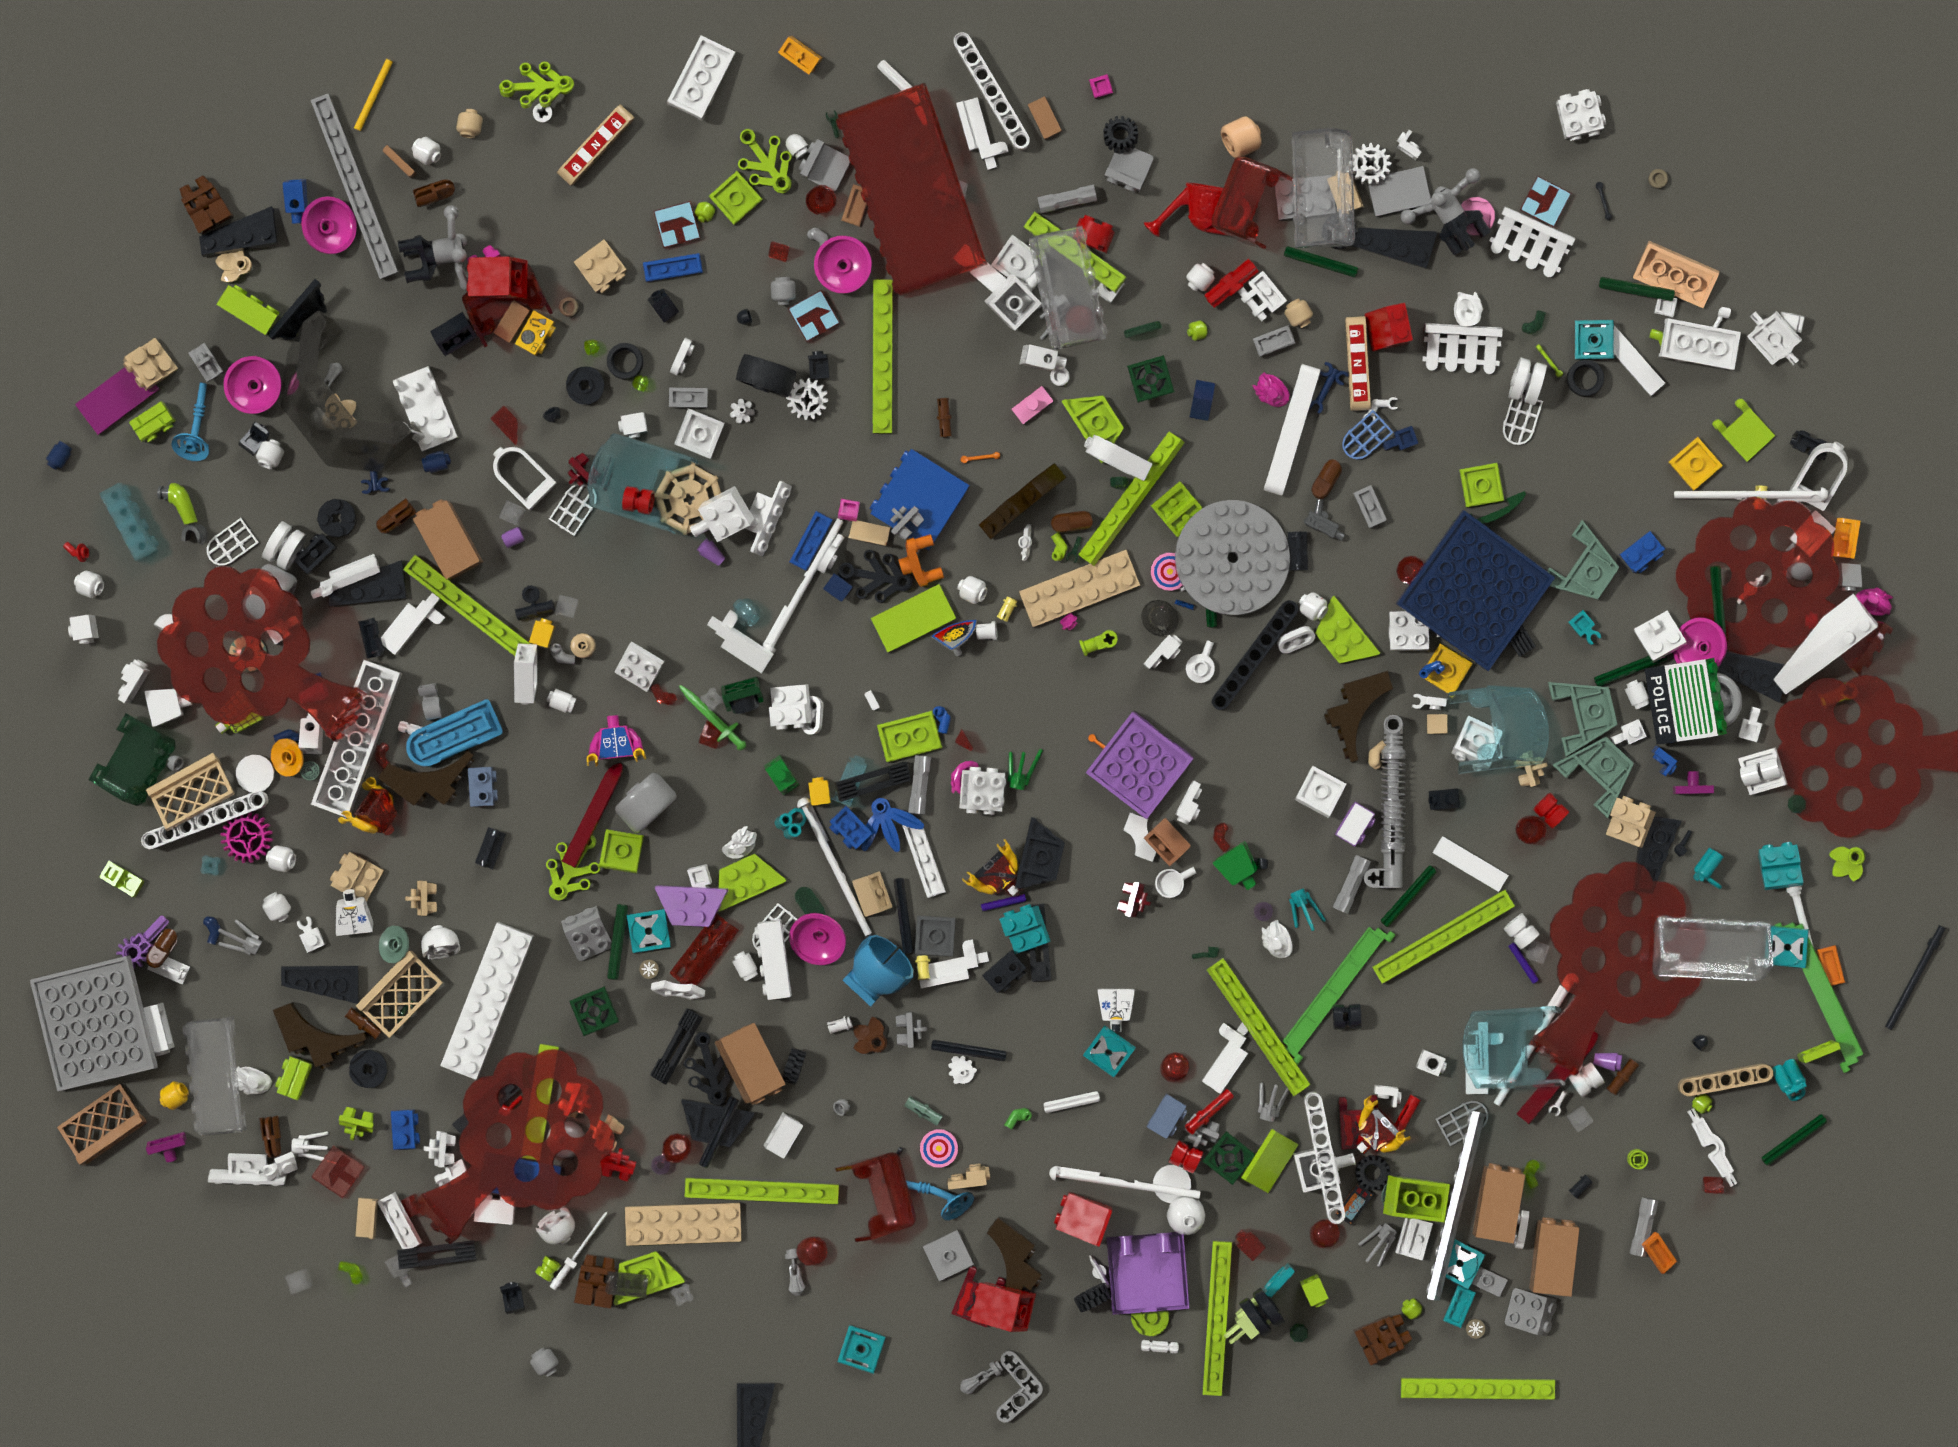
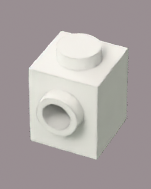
[618,412,648,439]

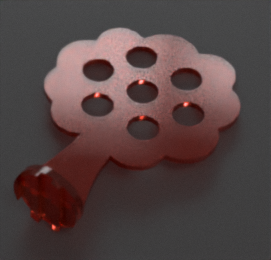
[1676,496,1893,676]
[157,565,367,742]
[1774,675,1958,838]
[1528,862,1705,1077]
[413,1049,615,1245]

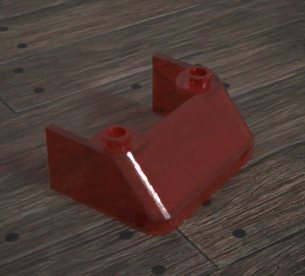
[1212,156,1293,249]
[462,264,553,347]
[835,1152,916,1242]

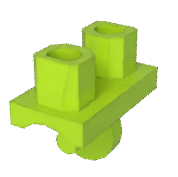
[339,1107,374,1141]

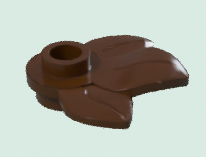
[853,1017,887,1054]

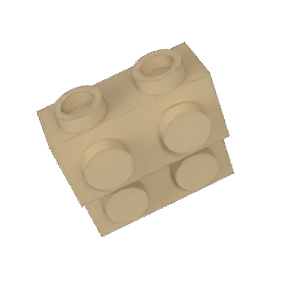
[574,239,627,293]
[123,338,178,391]
[1606,796,1656,848]
[330,852,384,903]
[948,1163,990,1190]

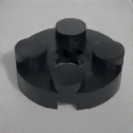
[566,366,605,405]
[317,499,356,537]
[349,1050,388,1088]

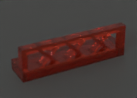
[669,913,739,986]

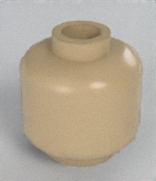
[456,109,483,138]
[1284,298,1313,328]
[570,633,596,658]

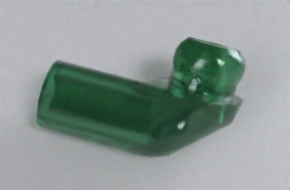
[1522,310,1546,334]

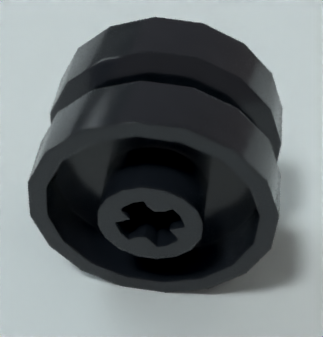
[1239,1287,1285,1338]

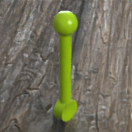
[1535,344,1563,378]

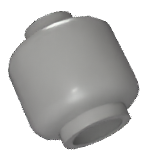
[771,277,796,305]
[530,1347,559,1377]

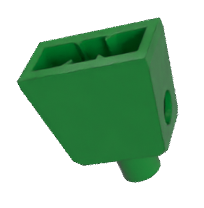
[764,755,800,795]
[1213,841,1257,890]

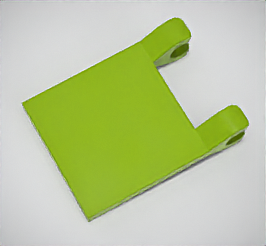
[1712,399,1775,462]

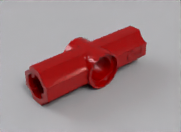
[1204,259,1259,308]

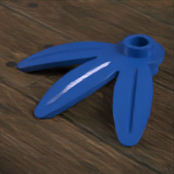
[861,798,924,852]

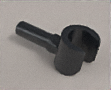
[1674,830,1692,857]
[1253,857,1268,869]

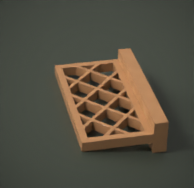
[57,1084,147,1166]

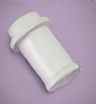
[827,1016,853,1034]

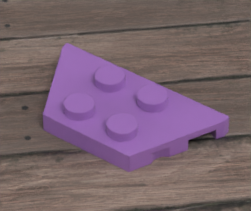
[655,885,728,927]

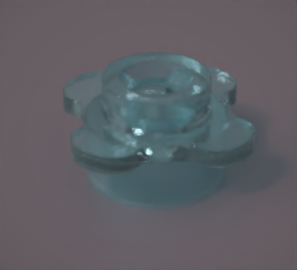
[200,855,221,876]

